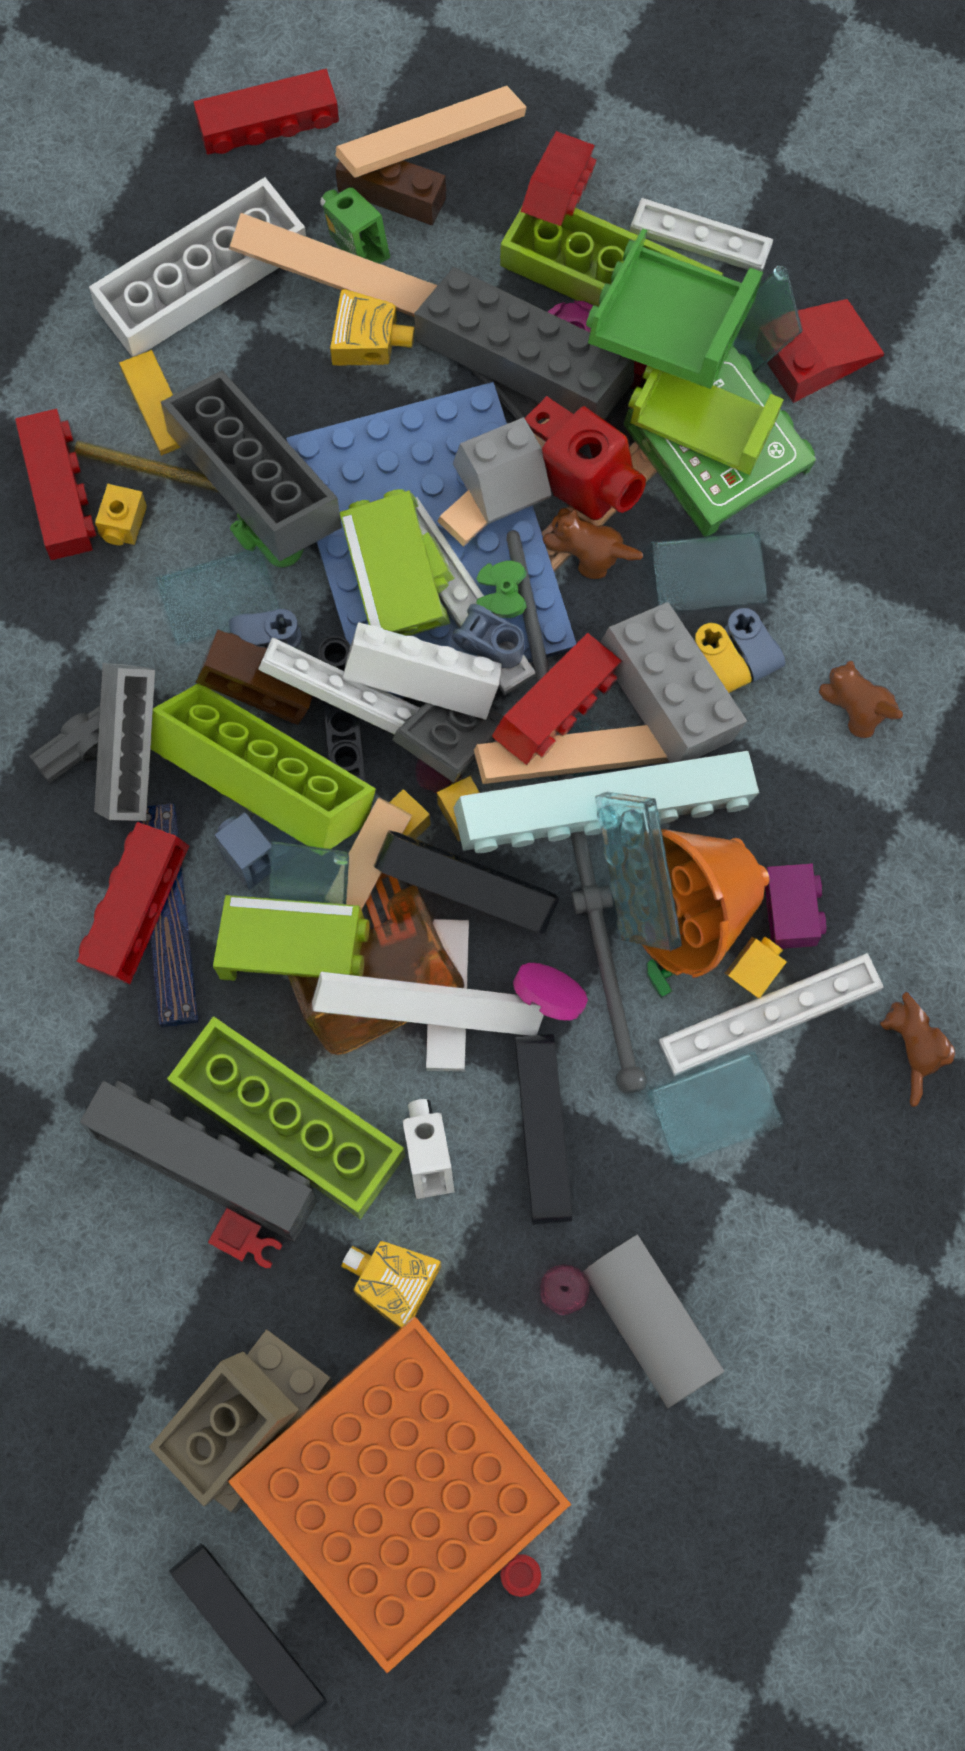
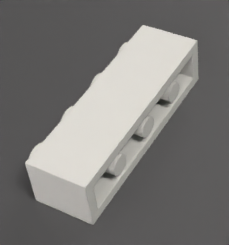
[342,622,502,720]

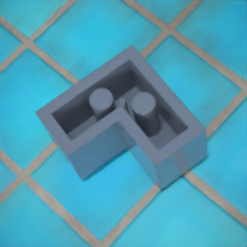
[214,812,308,890]

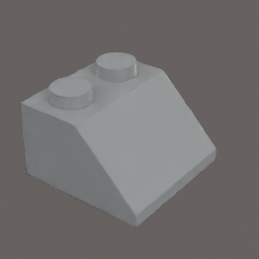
[453,417,551,525]

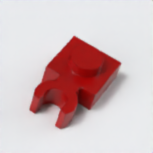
[208,1207,282,1268]

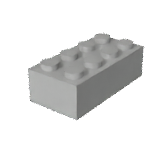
[600,602,747,763]

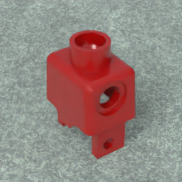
[525,396,646,520]

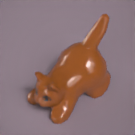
[543,508,643,579]
[819,661,903,738]
[880,992,955,1107]

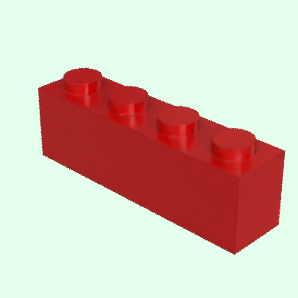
[193,68,339,155]
[520,131,597,226]
[15,408,96,560]
[492,633,622,765]
[76,822,189,985]

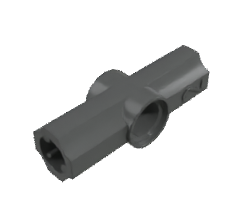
[29,706,100,784]

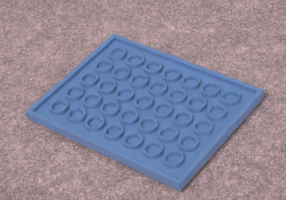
[286,382,576,699]

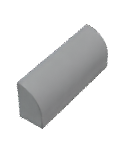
[94,663,155,821]
[583,1234,724,1409]

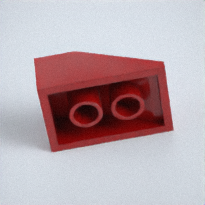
[757,299,884,403]

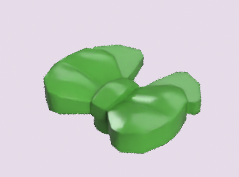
[476,560,527,618]

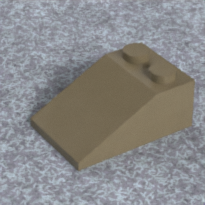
[149,1352,299,1506]

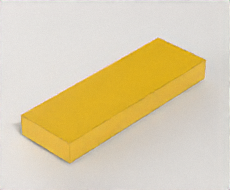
[119,350,181,456]

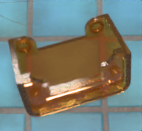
[288,885,465,1055]

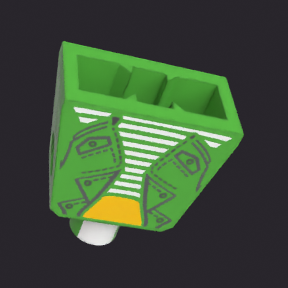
[320,188,390,264]

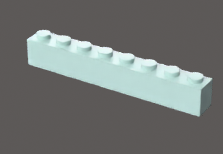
[453,751,759,853]

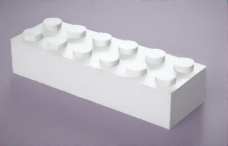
[89,177,306,357]

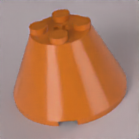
[619,829,769,978]

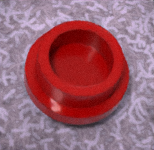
[500,1554,541,1597]

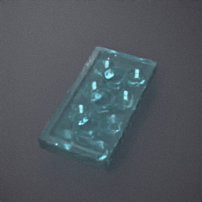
[595,792,682,951]

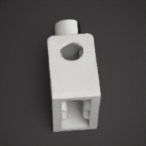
[403,1099,455,1199]

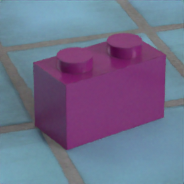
[765,863,826,949]

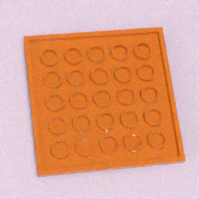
[228,1317,571,1673]

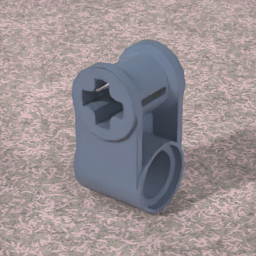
[451,604,524,668]
[725,608,785,683]
[229,609,302,649]

